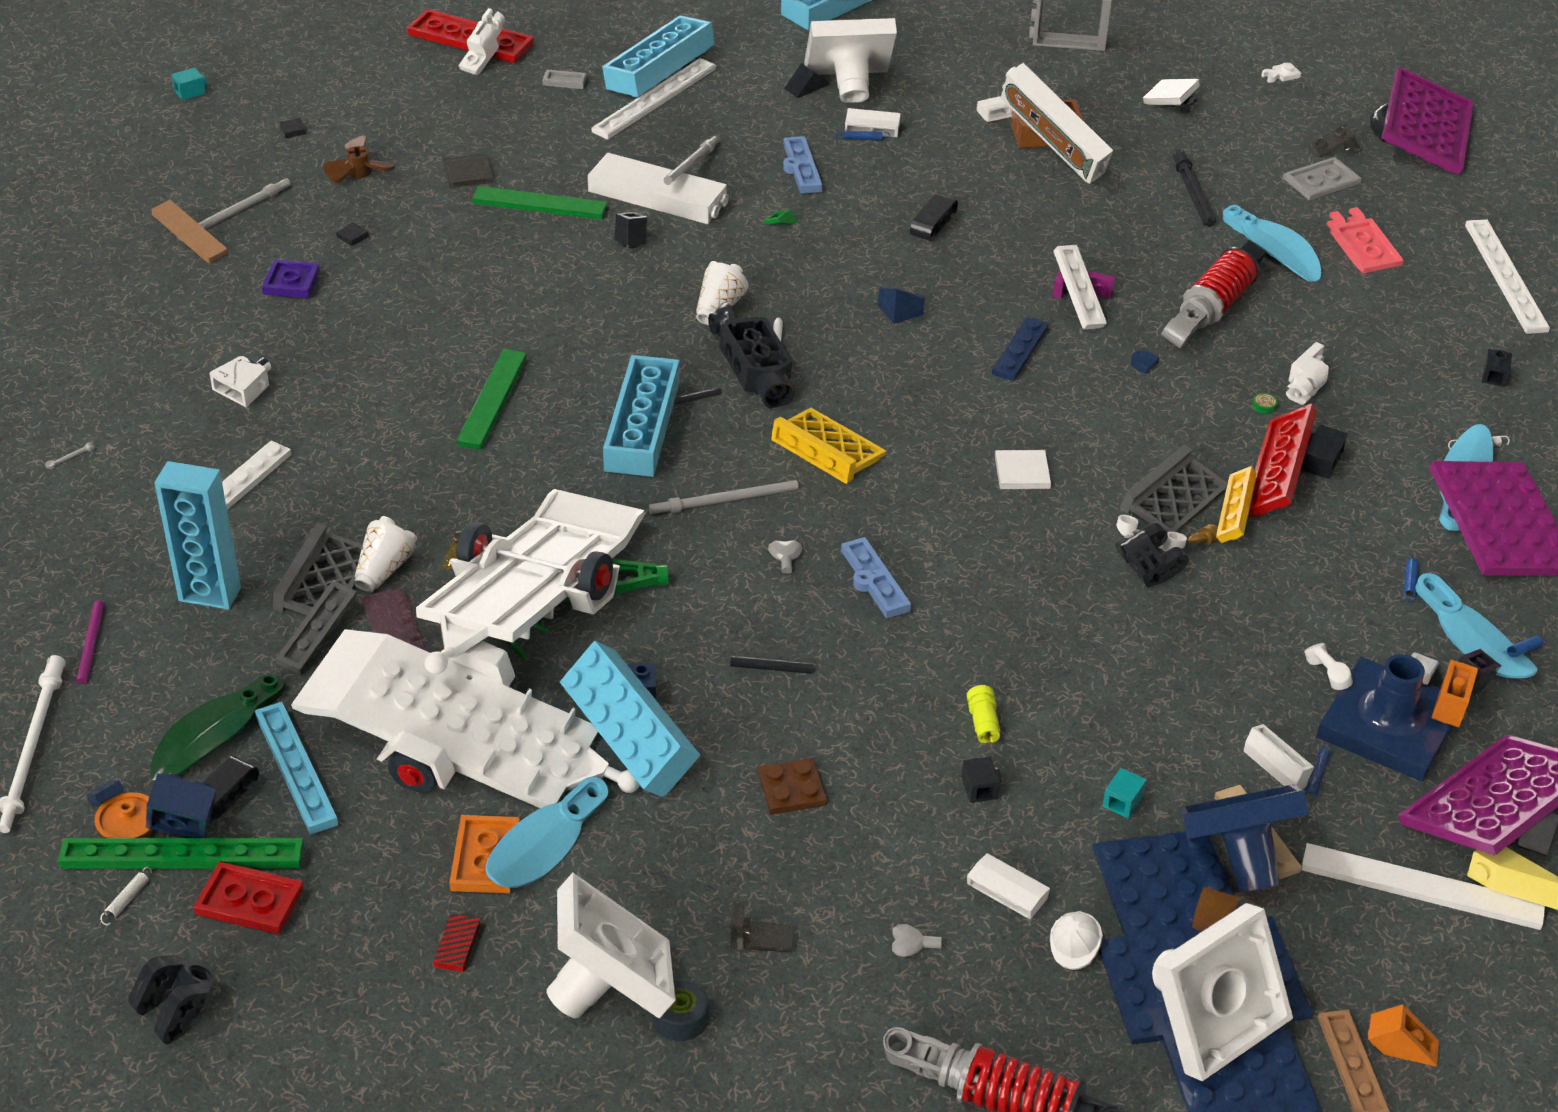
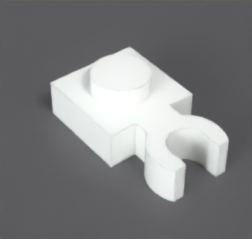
[1262,63,1301,83]

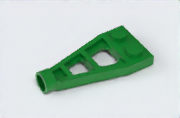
[563,559,668,602]

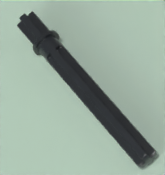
[1172,149,1216,226]

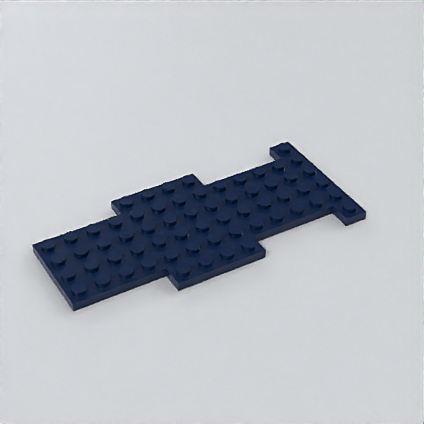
[1093,831,1321,1112]

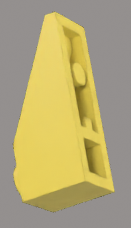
[1467,847,1558,910]

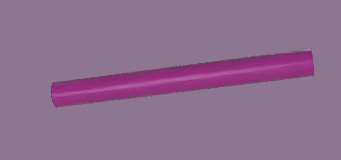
[76,600,105,684]

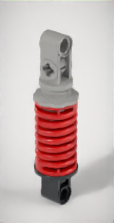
[1161,238,1267,349]
[883,1027,1125,1112]

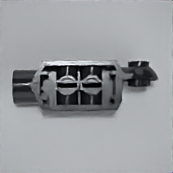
[708,302,795,409]

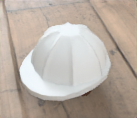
[1050,911,1103,970]

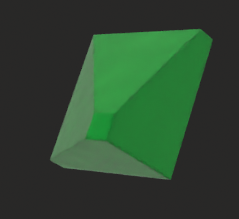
[764,209,798,224]

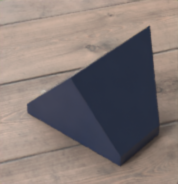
[878,287,925,324]

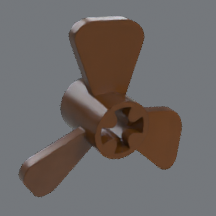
[323,136,395,183]

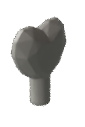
[768,540,802,573]
[892,924,942,957]

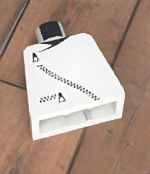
[210,356,271,407]

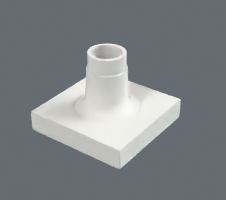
[804,18,897,103]
[547,873,675,1019]
[1152,903,1293,1081]

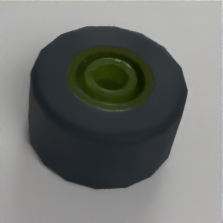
[653,979,709,1041]

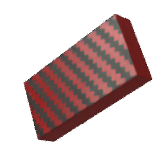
[433,914,481,972]

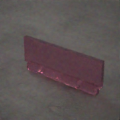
[361,589,426,651]

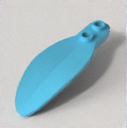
[1223,205,1321,282]
[1439,424,1493,531]
[1415,573,1537,678]
[486,777,608,888]

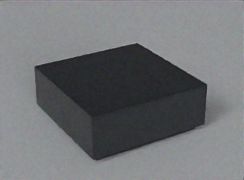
[279,118,306,138]
[336,222,369,246]

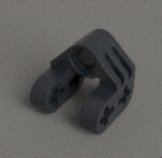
[1115,523,1189,588]
[128,955,214,1045]

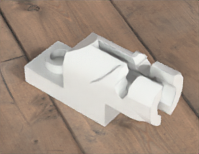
[459,9,505,75]
[1286,342,1329,405]

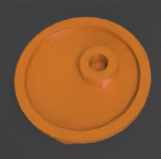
[95,793,153,838]

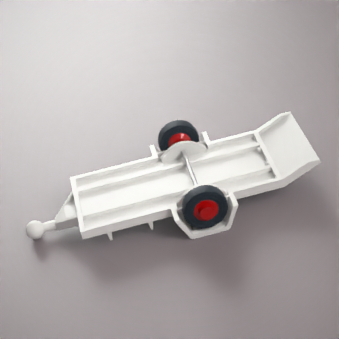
[416,489,645,674]
[291,629,640,808]

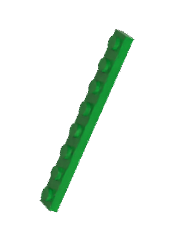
[58,838,304,869]

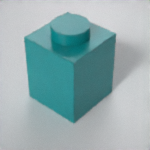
[171,68,207,100]
[1102,768,1147,819]

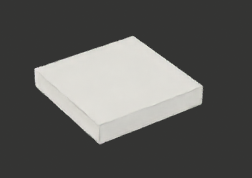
[1143,79,1200,105]
[995,450,1051,489]

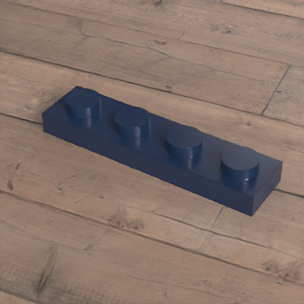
[992,317,1048,381]

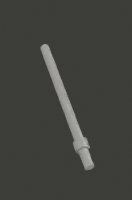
[663,136,719,185]
[176,178,291,241]
[649,480,798,514]

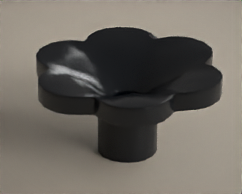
[1171,95,1197,113]

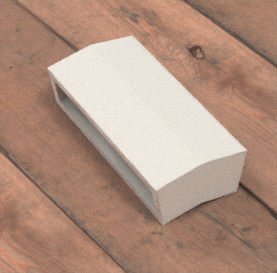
[977,96,1012,122]
[845,108,900,137]
[1244,724,1314,789]
[967,854,1050,920]

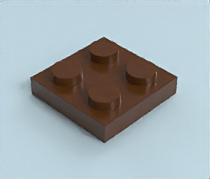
[757,758,827,815]

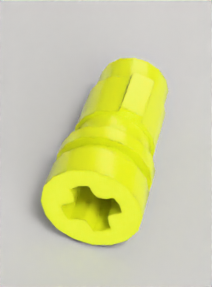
[967,685,1000,743]

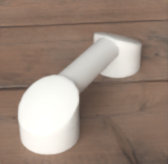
[1116,515,1187,552]
[1304,643,1353,690]

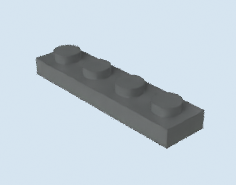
[276,580,356,675]

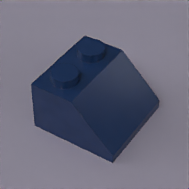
[146,773,216,838]

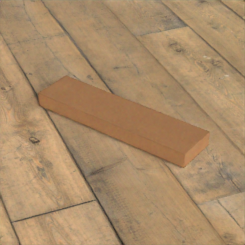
[152,200,228,263]
[1318,1009,1390,1112]

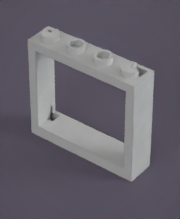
[1029,0,1112,51]

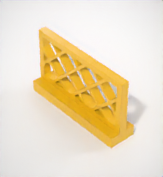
[771,408,886,484]

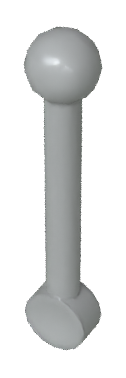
[45,442,95,469]

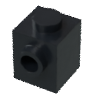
[614,212,647,248]
[1482,349,1512,387]
[961,756,1001,803]

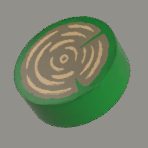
[1252,393,1278,414]

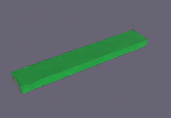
[472,186,607,220]
[457,349,527,450]

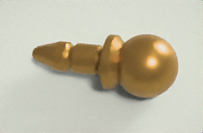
[1188,524,1219,545]

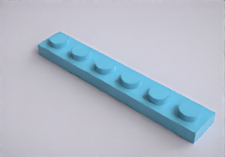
[255,702,338,835]

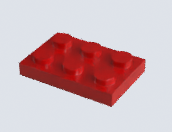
[193,862,304,935]

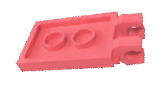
[1327,207,1404,274]

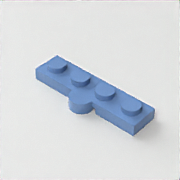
[783,136,822,194]
[841,537,911,619]

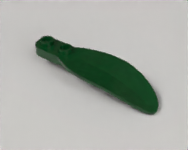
[150,674,284,781]

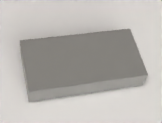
[542,70,587,89]

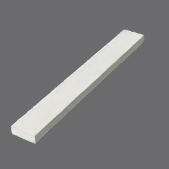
[592,58,716,140]
[1465,220,1550,334]
[1301,843,1545,930]

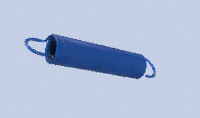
[835,130,890,141]
[1404,555,1419,602]
[1503,636,1545,658]

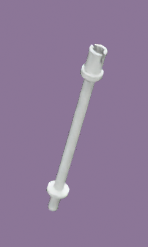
[0,655,66,833]

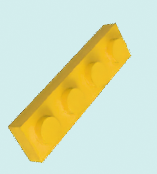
[1216,466,1257,544]

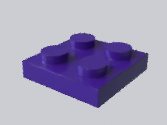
[262,259,320,298]

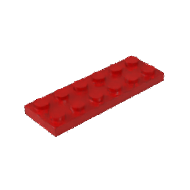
[407,9,534,63]
[1247,404,1317,518]

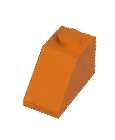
[1432,660,1478,727]
[1368,1004,1439,1066]

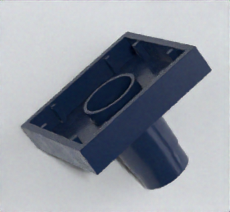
[1316,654,1453,782]
[1179,784,1309,892]

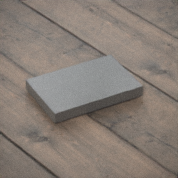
[1283,157,1362,200]

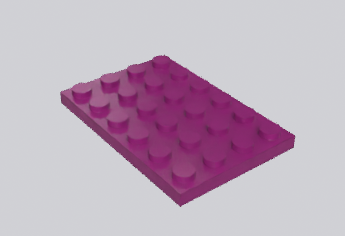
[1382,66,1473,175]
[1429,461,1558,576]
[1398,734,1558,855]

